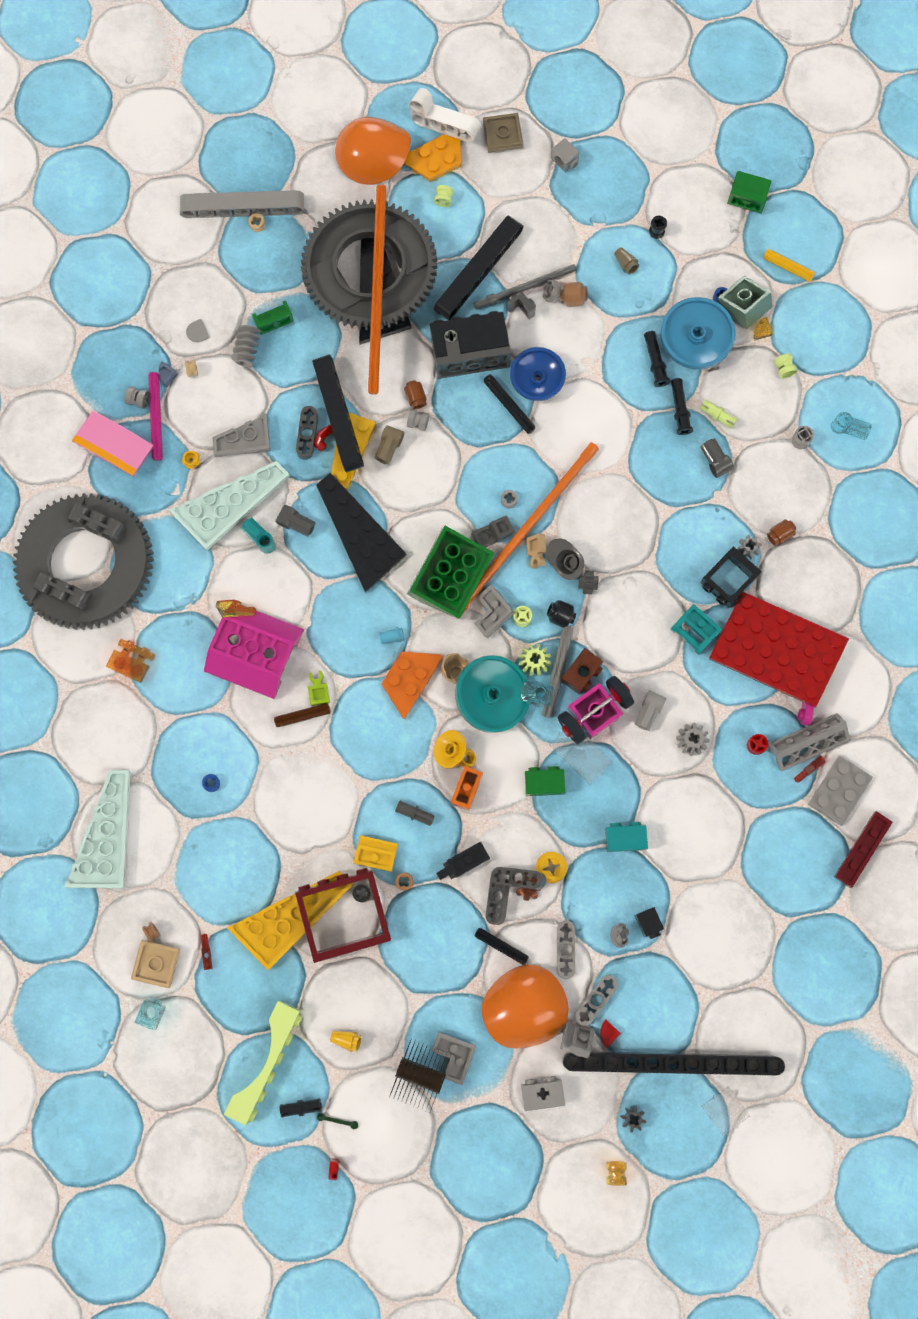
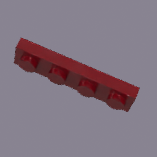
[834,811,893,888]

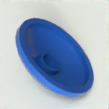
[510,347,566,401]

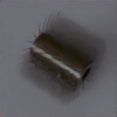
[389,1038,451,1112]

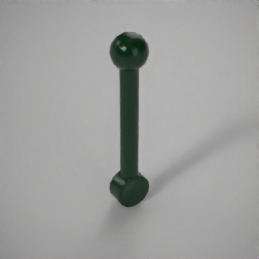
[317,1113,358,1129]

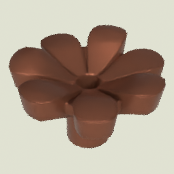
[516,877,541,901]

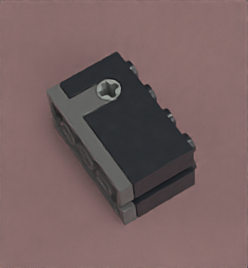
[430,311,511,379]

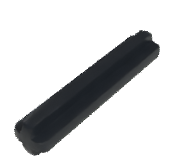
[474,928,529,965]

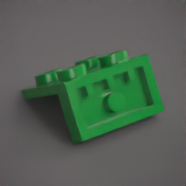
[727,171,772,214]

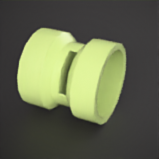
[774,353,798,379]

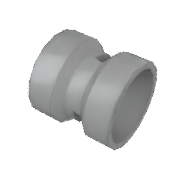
[125,386,149,409]
[407,409,429,431]
[792,426,814,449]

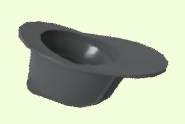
[546,538,585,580]

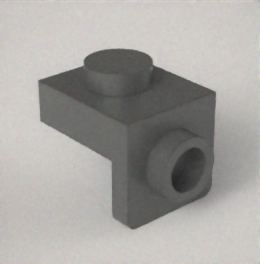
[507,292,536,320]

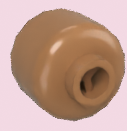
[560,282,588,307]

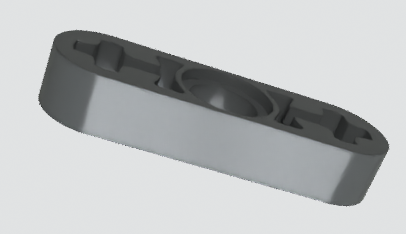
[296,406,318,460]

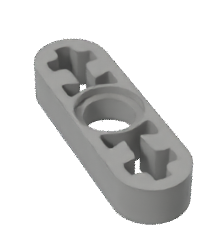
[557,920,575,979]
[575,975,618,1026]

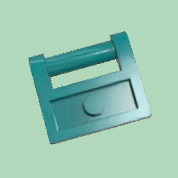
[670,604,722,655]

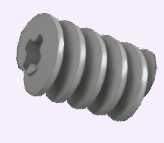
[231,325,261,367]

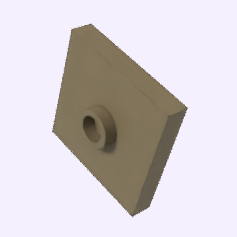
[483,113,523,153]

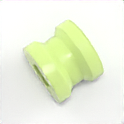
[434,185,454,207]
[513,606,532,627]

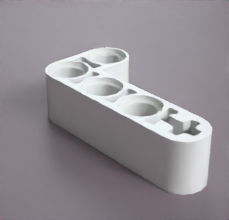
[410,88,482,142]

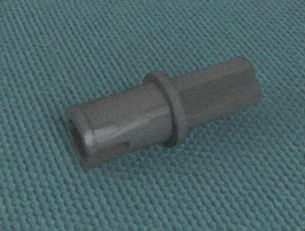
[395,800,435,826]

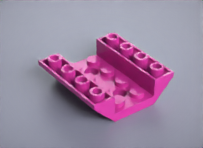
[204,602,304,700]

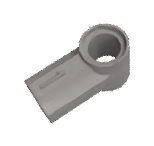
[634,690,667,731]

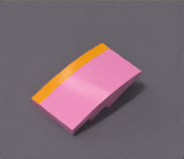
[72,411,154,477]

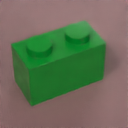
[524,766,566,796]

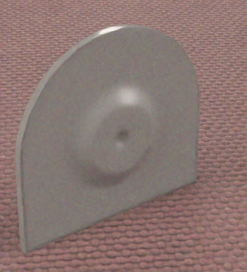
[186,319,210,342]

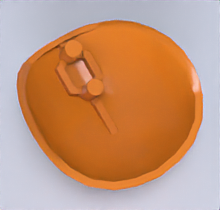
[335,116,411,185]
[482,965,569,1049]

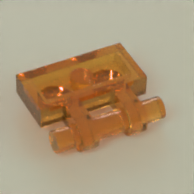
[105,639,156,683]

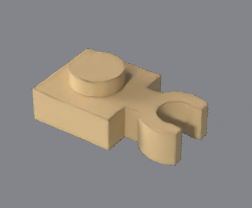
[526,533,546,569]

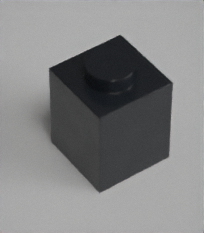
[634,907,664,939]

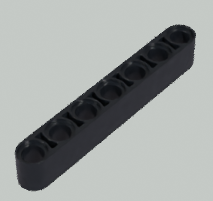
[433,215,524,320]
[312,354,364,473]

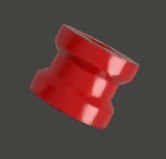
[746,734,769,755]

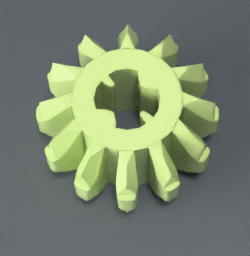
[519,644,551,676]

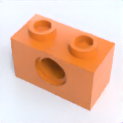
[451,766,483,811]

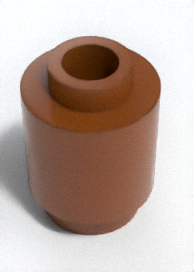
[404,380,427,410]
[767,519,796,546]

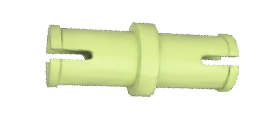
[700,399,737,429]

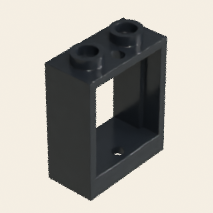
[700,546,762,608]

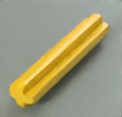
[763,249,815,282]

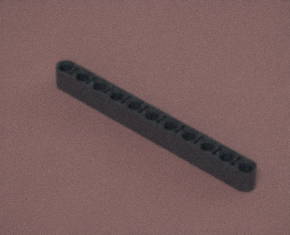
[562,1052,785,1076]

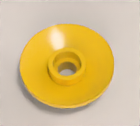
[434,730,467,769]

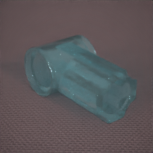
[831,412,872,440]

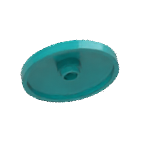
[455,655,530,733]

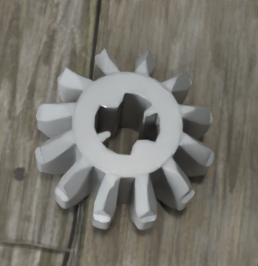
[676,723,710,756]

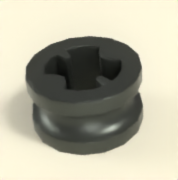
[352,884,371,903]

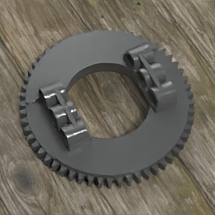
[301,199,437,330]
[13,493,154,630]

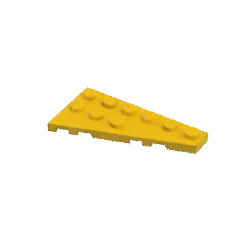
[227,871,353,970]

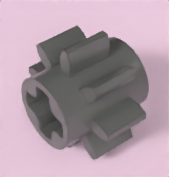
[578,570,599,594]
[620,1106,646,1132]

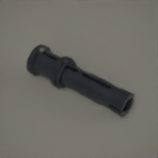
[644,331,670,387]
[671,378,693,435]

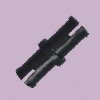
[279,1098,322,1118]

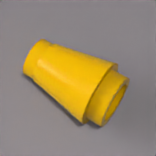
[330,1030,362,1052]

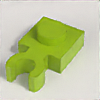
[308,671,330,706]

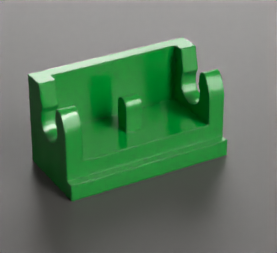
[252,300,294,335]

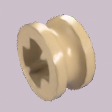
[248,213,266,232]
[185,360,198,377]

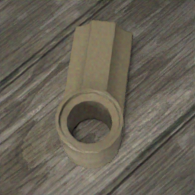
[374,425,404,465]

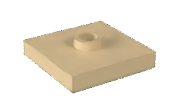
[131,940,181,988]

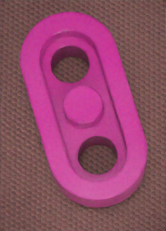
[797,702,814,726]

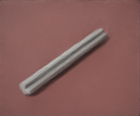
[542,626,573,718]

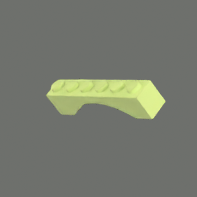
[224,1001,302,1125]

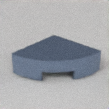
[159,361,178,387]

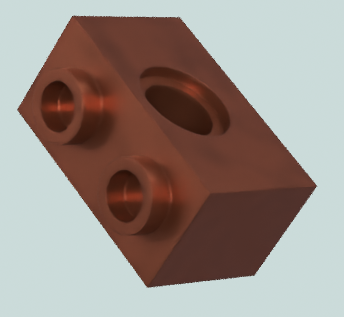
[561,648,603,694]

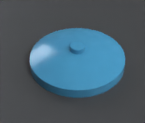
[660,297,735,369]

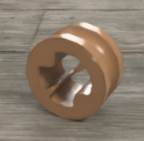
[395,873,413,891]
[142,922,160,942]

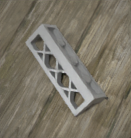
[768,713,850,771]

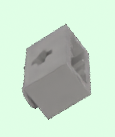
[521,1076,565,1111]

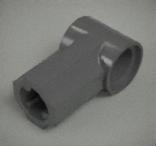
[700,438,734,478]
[275,505,316,537]

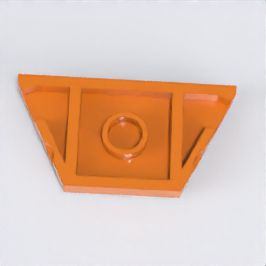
[381,652,443,719]

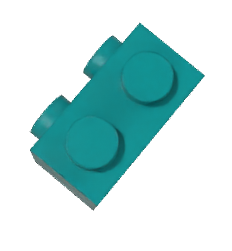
[605,822,648,852]

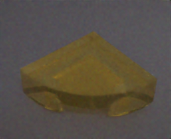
[753,317,773,341]

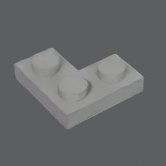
[474,585,516,638]
[431,1032,476,1085]

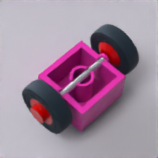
[557,676,634,744]

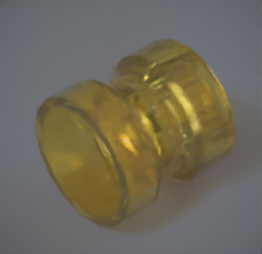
[606,1161,627,1186]

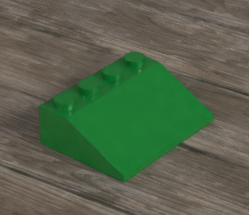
[407,525,494,619]

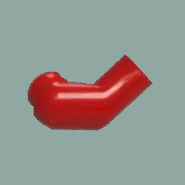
[314,425,333,452]

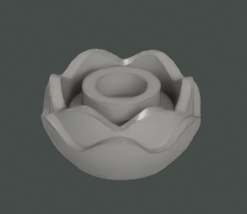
[542,279,561,302]
[610,923,629,948]

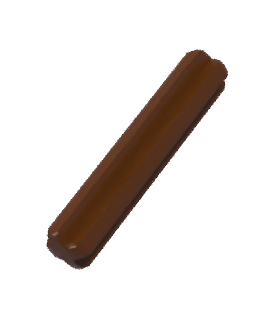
[274,703,331,727]

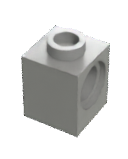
[551,138,580,173]

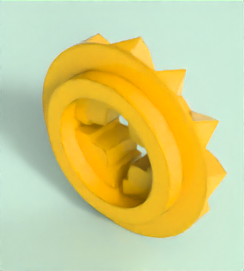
[536,852,567,883]

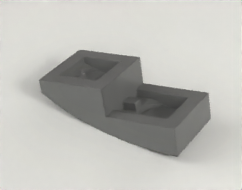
[471,515,515,548]

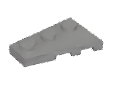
[212,413,271,457]

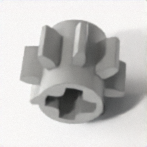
[737,535,762,560]

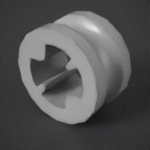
[501,490,518,509]

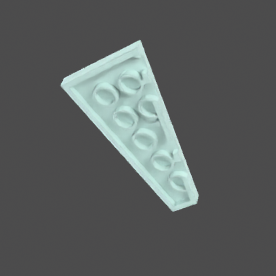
[168,461,290,551]
[64,770,131,888]

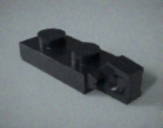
[436,841,490,880]

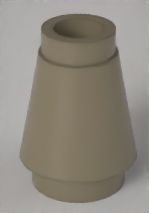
[614,247,639,275]

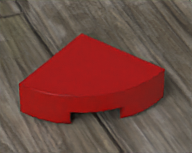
[600,1019,621,1048]
[328,1159,340,1181]

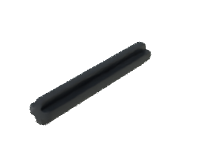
[484,374,536,434]

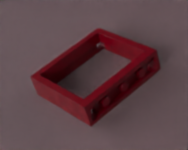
[295,868,391,963]

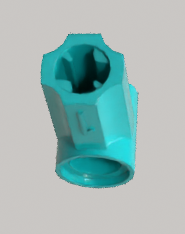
[241,518,276,554]

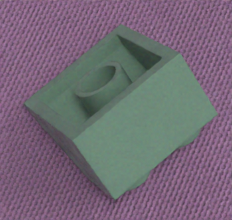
[718,276,772,329]

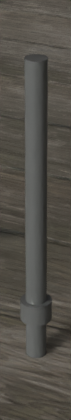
[473,264,577,310]

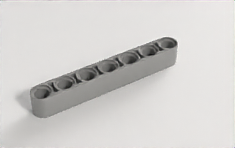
[180,190,304,218]

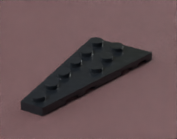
[359,238,412,345]
[316,473,407,593]

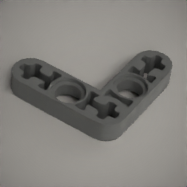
[486,867,546,925]

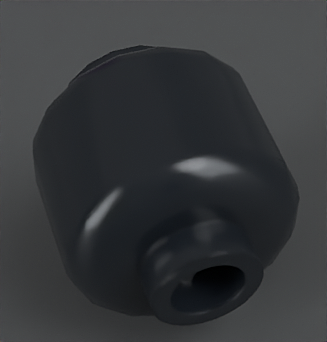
[546,600,576,628]

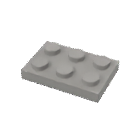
[808,756,873,826]

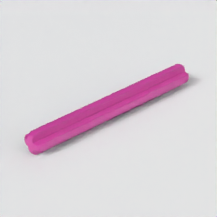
[148,372,163,461]

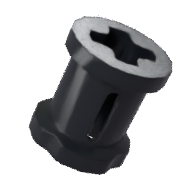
[649,215,667,239]

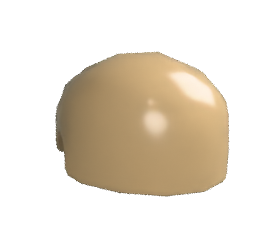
[441,653,469,684]

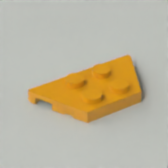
[404,134,461,182]

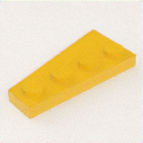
[331,412,376,490]

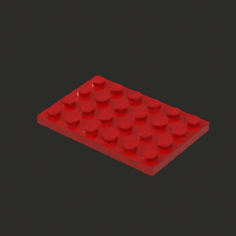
[709,592,849,708]

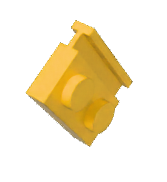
[353,835,398,872]

